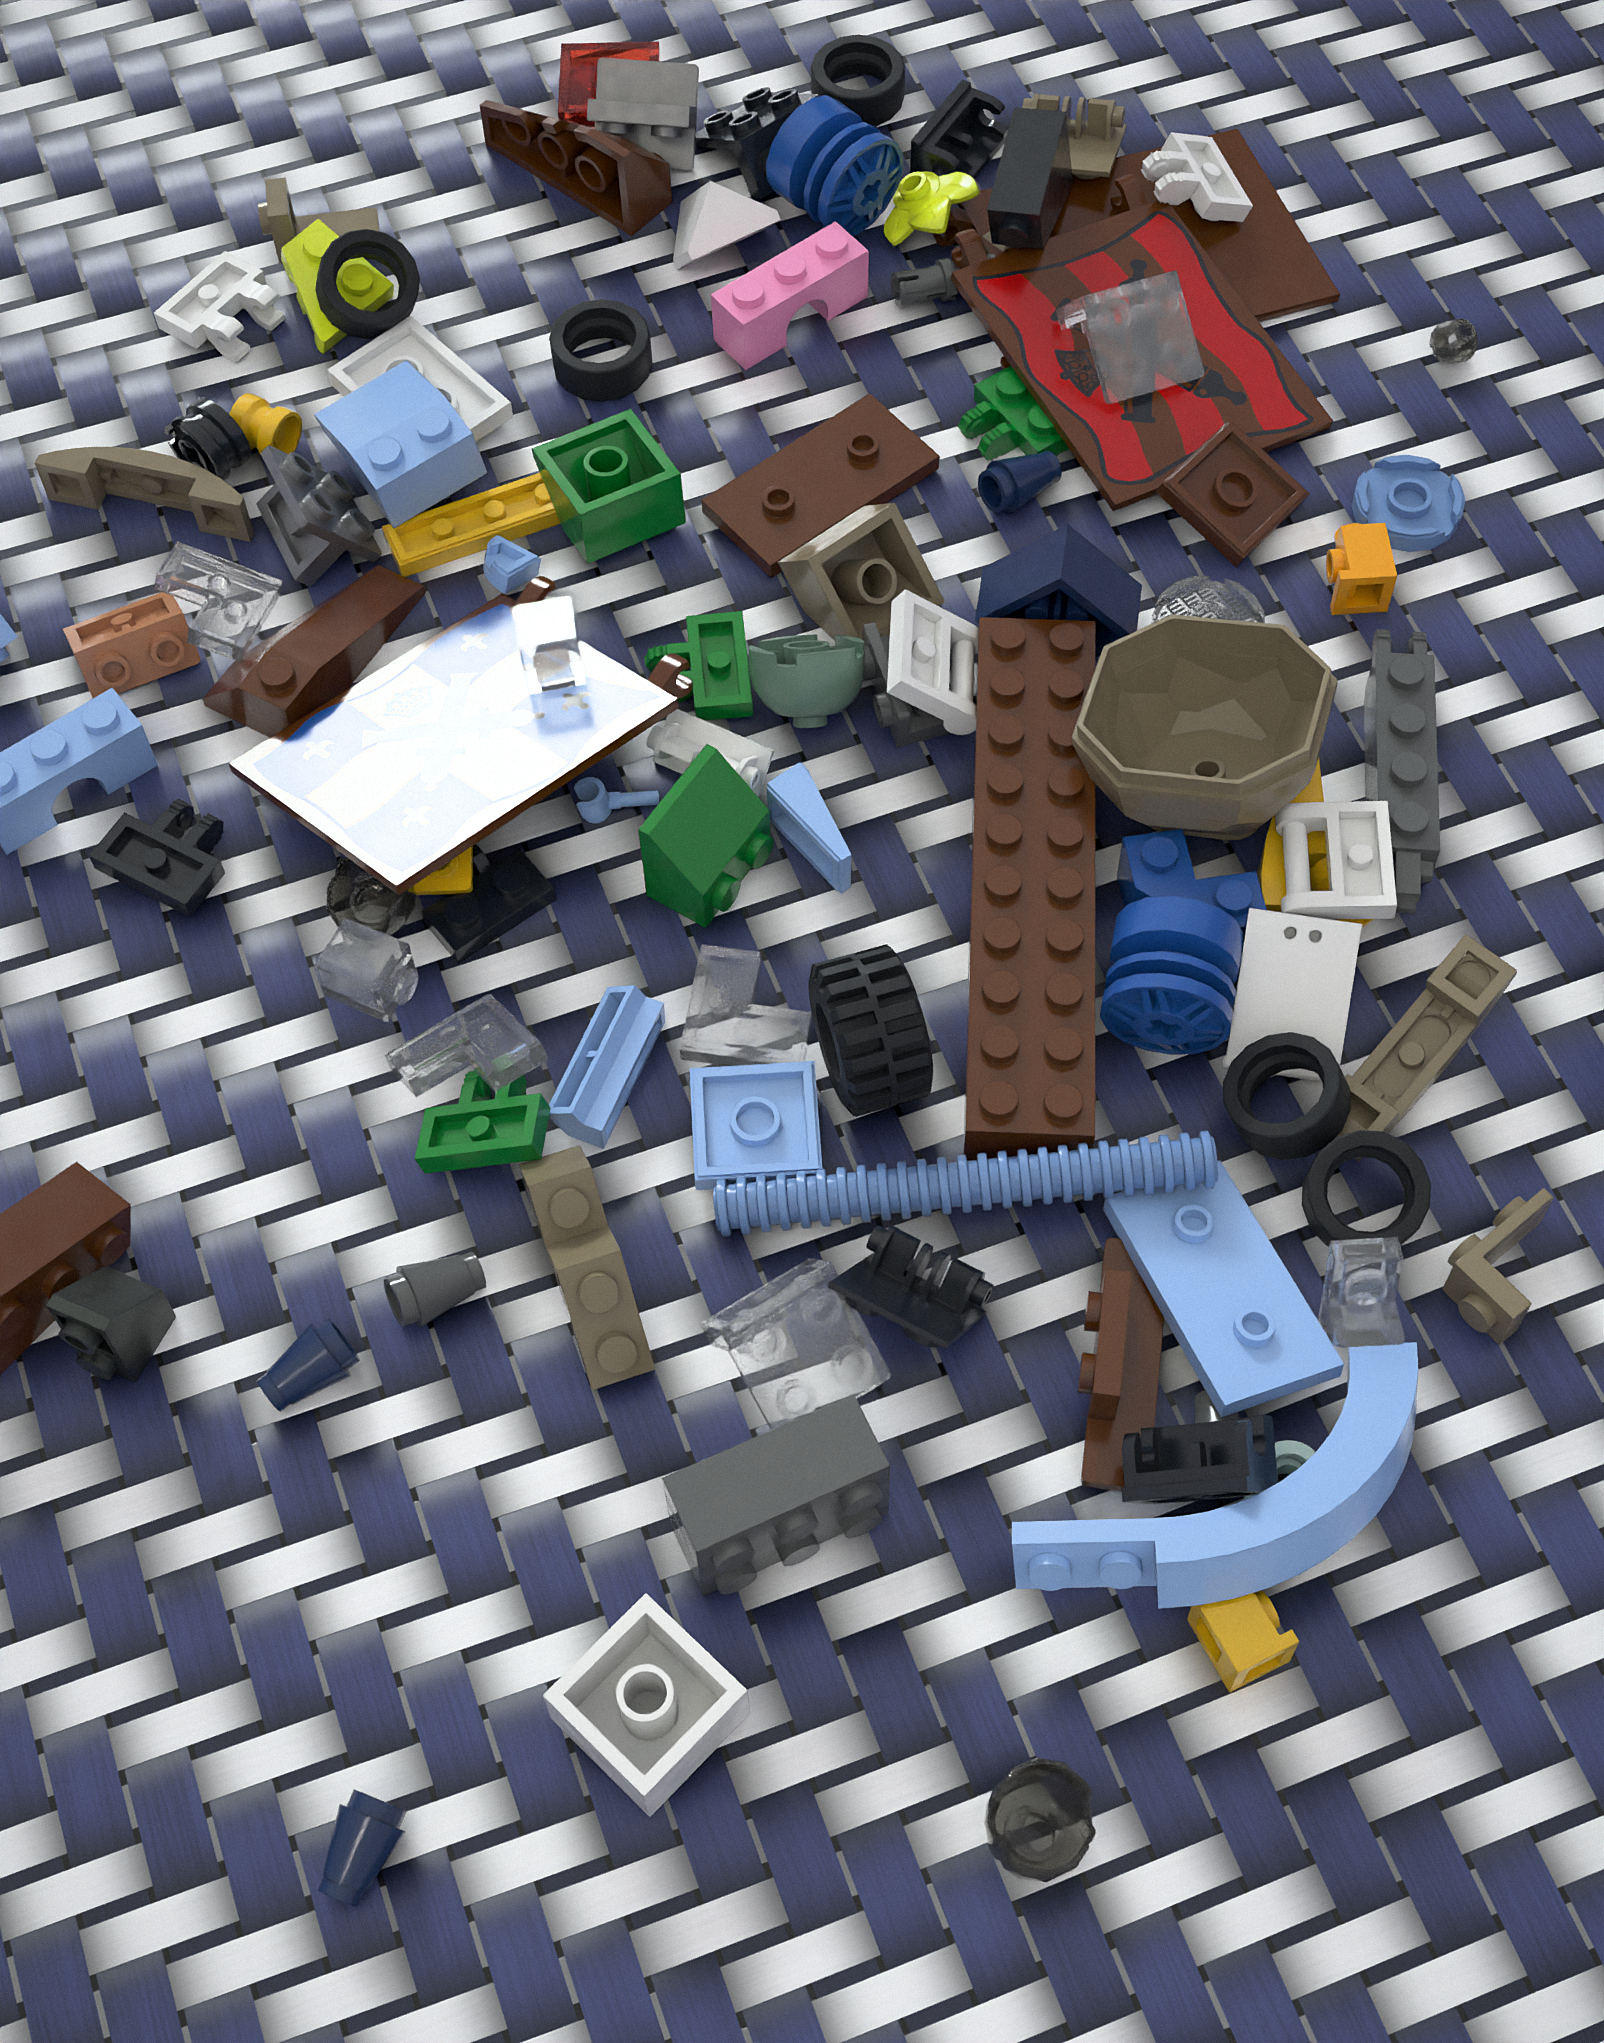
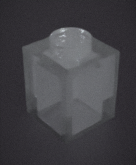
[512,596,587,695]
[314,917,418,1023]

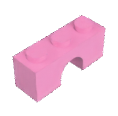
[711,221,869,370]

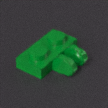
[957,366,1069,461]
[644,611,753,720]
[415,1065,551,1174]

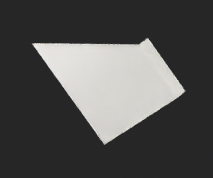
[673,181,781,270]

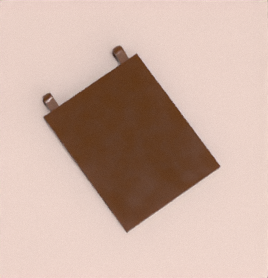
[932,129,1340,369]

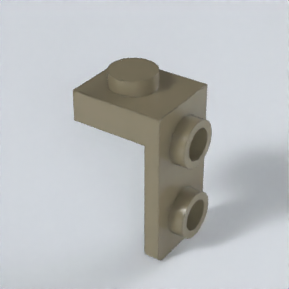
[258,177,380,263]
[1442,1188,1554,1345]

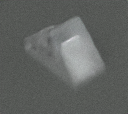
[1318,1237,1405,1348]

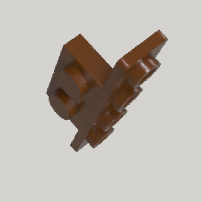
[1077,1238,1164,1492]

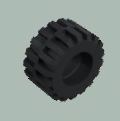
[808,944,933,1117]

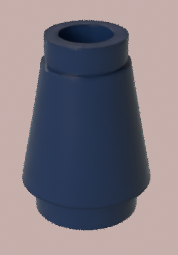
[978,451,1062,514]
[257,1319,360,1412]
[318,1789,407,1907]

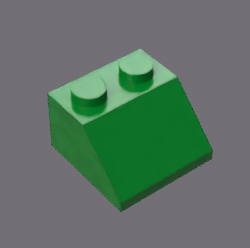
[532,409,686,564]
[638,744,774,928]

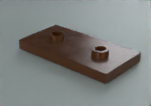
[701,393,940,578]

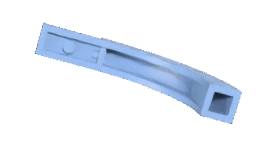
[1012,1342,1418,1609]

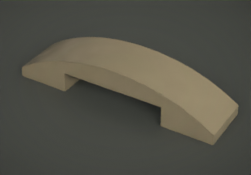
[34,447,254,542]
[1335,934,1517,1162]

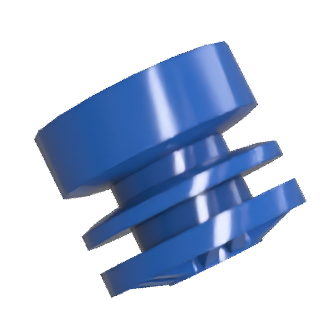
[766,95,903,236]
[1100,896,1244,1055]

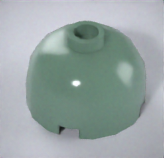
[748,634,865,728]

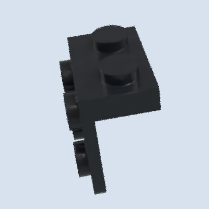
[695,87,819,199]

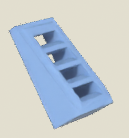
[767,762,851,894]

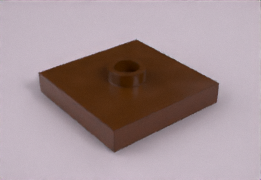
[1156,419,1310,567]

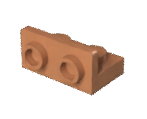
[63,589,201,698]

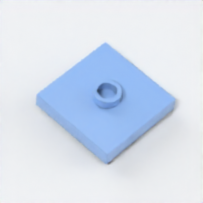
[690,1061,822,1190]

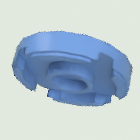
[1351,455,1465,552]

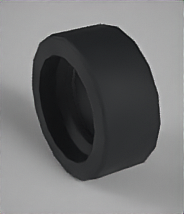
[811,34,905,127]
[315,229,420,340]
[549,299,653,402]
[1223,1032,1351,1160]
[1302,1130,1431,1258]

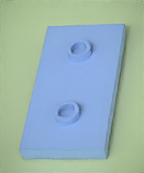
[1103,1160,1344,1418]

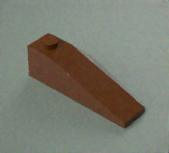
[479,100,672,236]
[202,565,426,738]

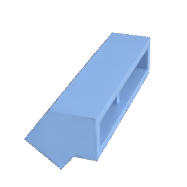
[549,985,665,1149]

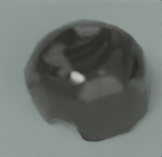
[326,857,416,941]
[984,1758,1096,1882]

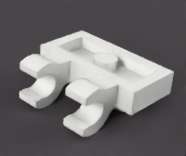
[154,251,286,362]

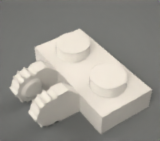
[1141,132,1253,222]

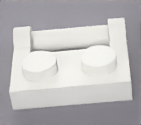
[887,589,979,735]
[1275,801,1397,920]

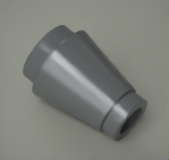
[384,1252,486,1327]

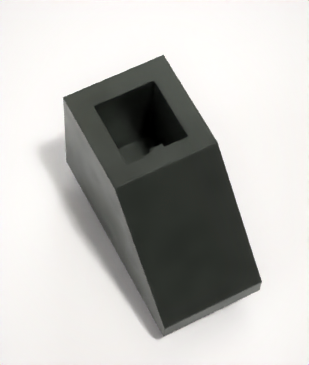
[46,1266,176,1383]

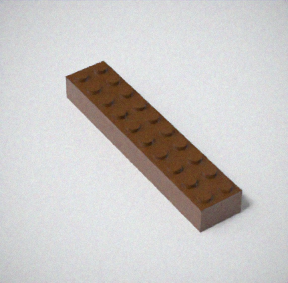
[963,617,1095,1161]

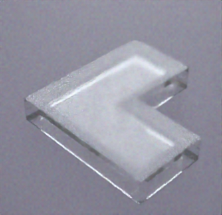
[154,542,283,662]
[679,944,812,1066]
[384,994,549,1097]

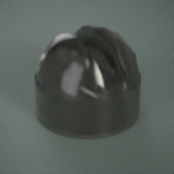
[1429,318,1478,364]

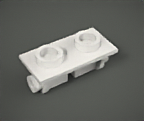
[646,709,775,797]

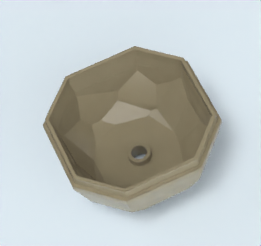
[1072,614,1337,840]

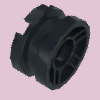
[165,397,251,480]

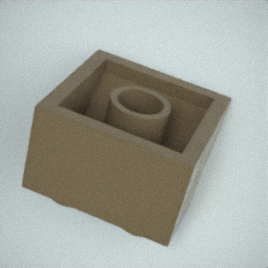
[778,503,945,641]

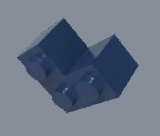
[975,524,1142,658]

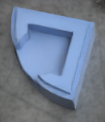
[483,535,541,594]

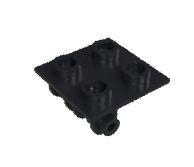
[828,1225,994,1349]

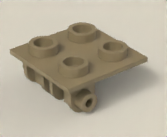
[1022,93,1127,179]

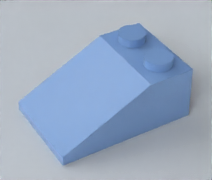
[314,360,487,529]

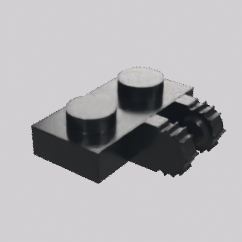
[89,799,225,917]
[421,844,556,964]

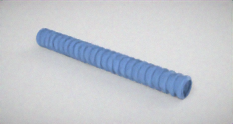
[713,1130,1218,1237]

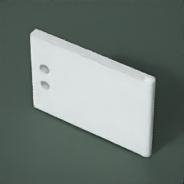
[1222,908,1362,1082]

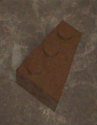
[0,1161,131,1375]

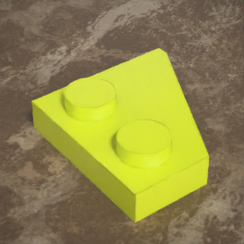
[281,219,394,354]

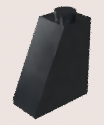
[987,107,1073,249]

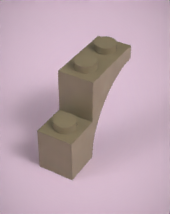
[519,1145,655,1390]

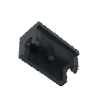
[910,79,1009,180]
[1121,1415,1278,1505]

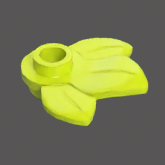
[884,171,980,246]

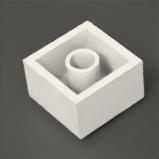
[543,1593,750,1817]

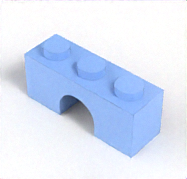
[0,688,158,855]

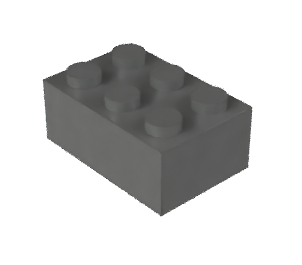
[662,1394,890,1596]

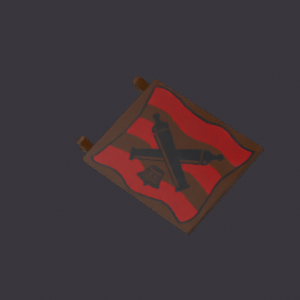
[951,174,1333,511]

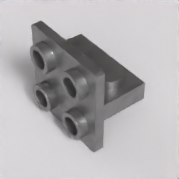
[587,58,699,170]
[256,445,382,587]

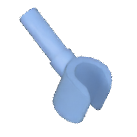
[574,777,659,824]

